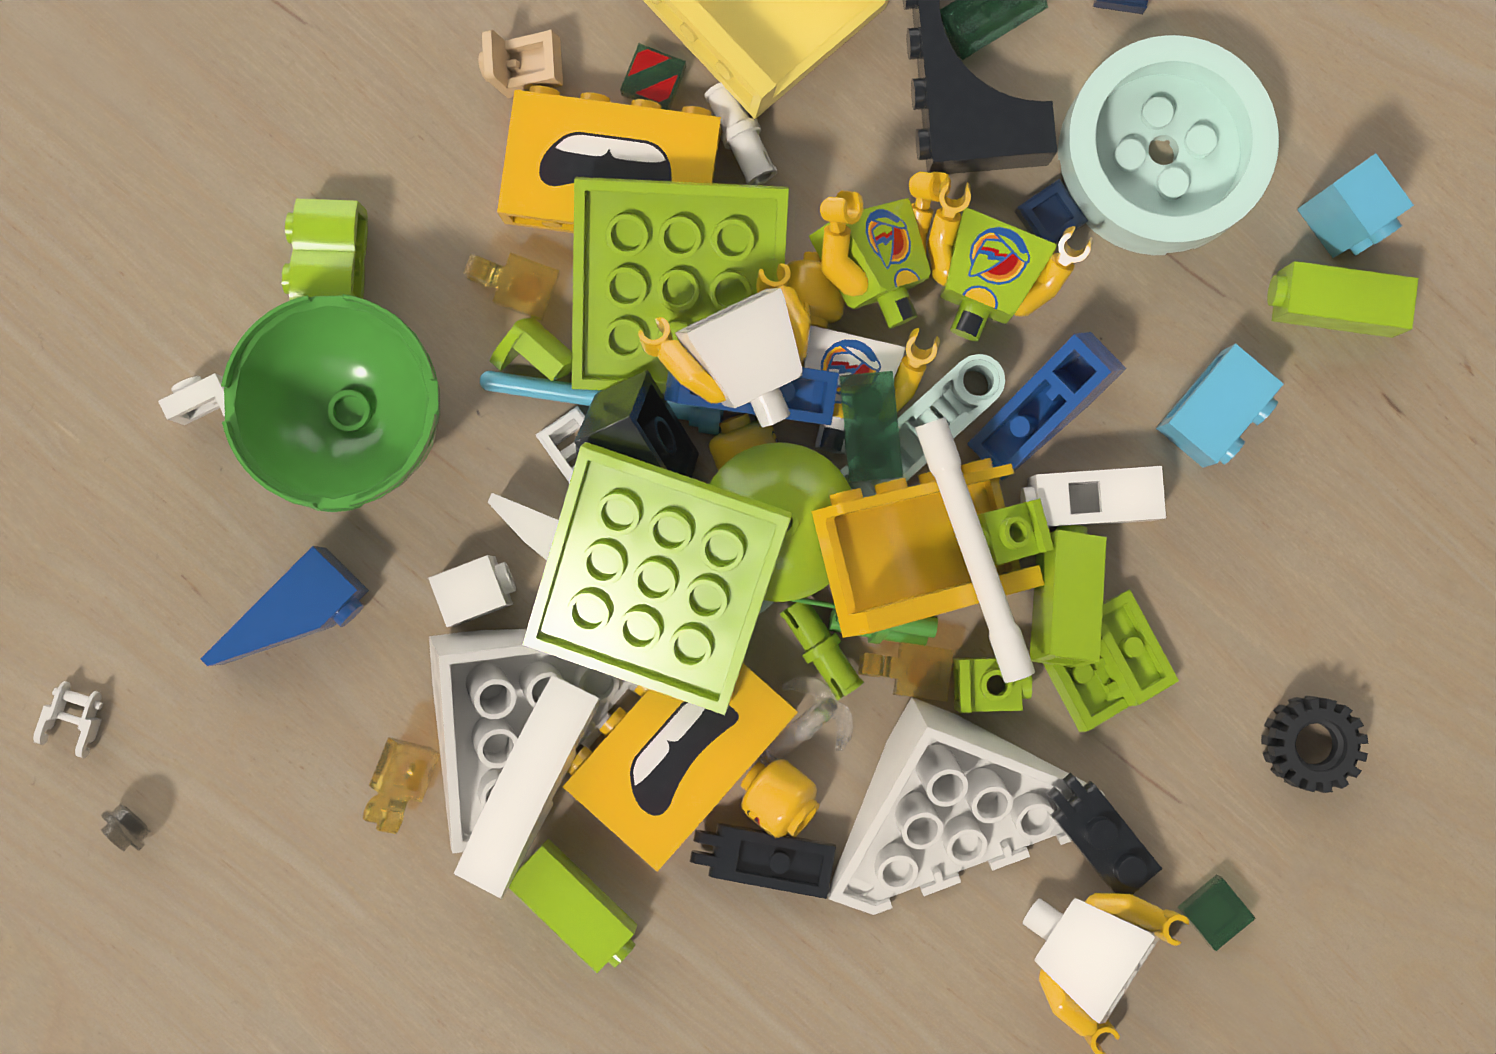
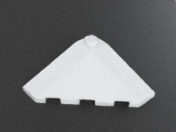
[429,629,638,853]
[827,697,1105,915]

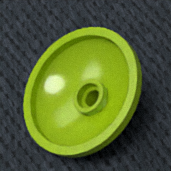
[710,443,852,602]

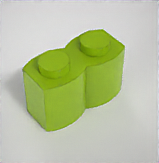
[282,198,368,300]

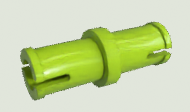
[779,596,864,701]

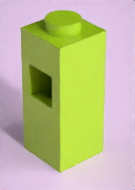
[1267,261,1419,338]
[1030,525,1107,668]
[508,838,637,973]

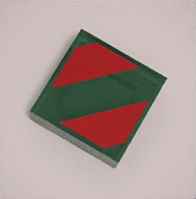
[620,43,687,110]

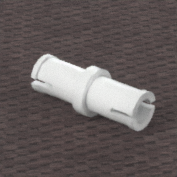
[704,82,777,185]

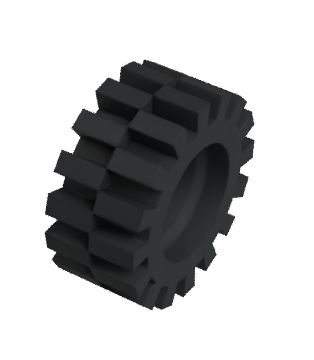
[1261,696,1369,793]

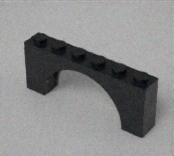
[903,0,1057,174]

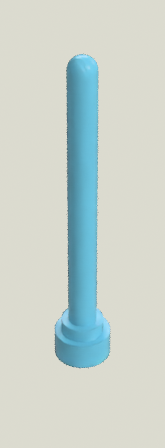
[479,371,724,435]

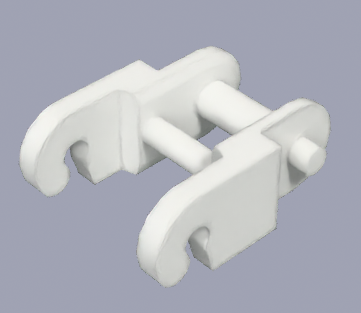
[33,681,103,758]

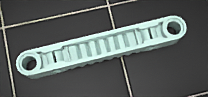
[759,354,1005,614]

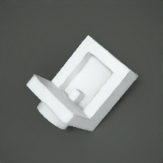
[158,373,225,425]

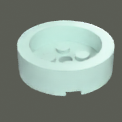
[1058,35,1279,255]

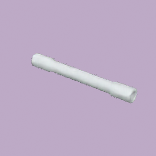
[915,417,1035,683]

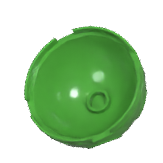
[221,294,441,512]

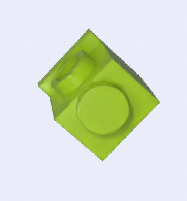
[977,498,1054,566]
[953,657,1032,713]

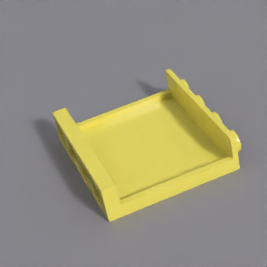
[643,0,889,119]

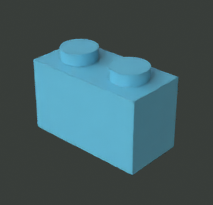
[1297,153,1414,258]
[1156,343,1284,468]

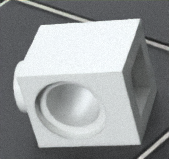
[428,555,516,627]

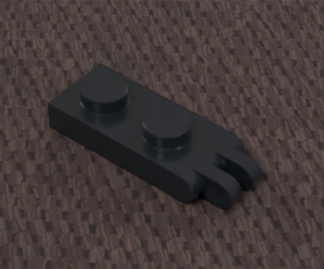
[1046,773,1162,895]
[690,823,836,899]

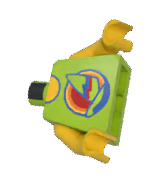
[809,171,951,328]
[927,178,1093,341]

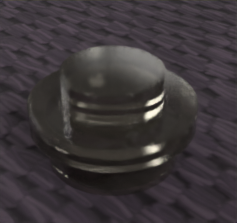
[101,803,152,851]

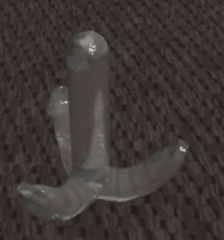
[759,677,853,766]

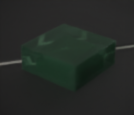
[1178,874,1256,951]

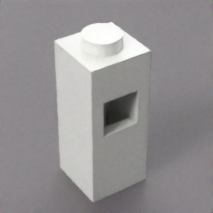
[1020,466,1166,528]

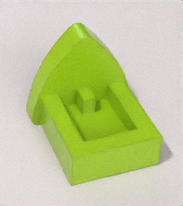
[489,318,572,381]

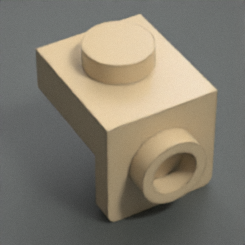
[478,29,563,98]

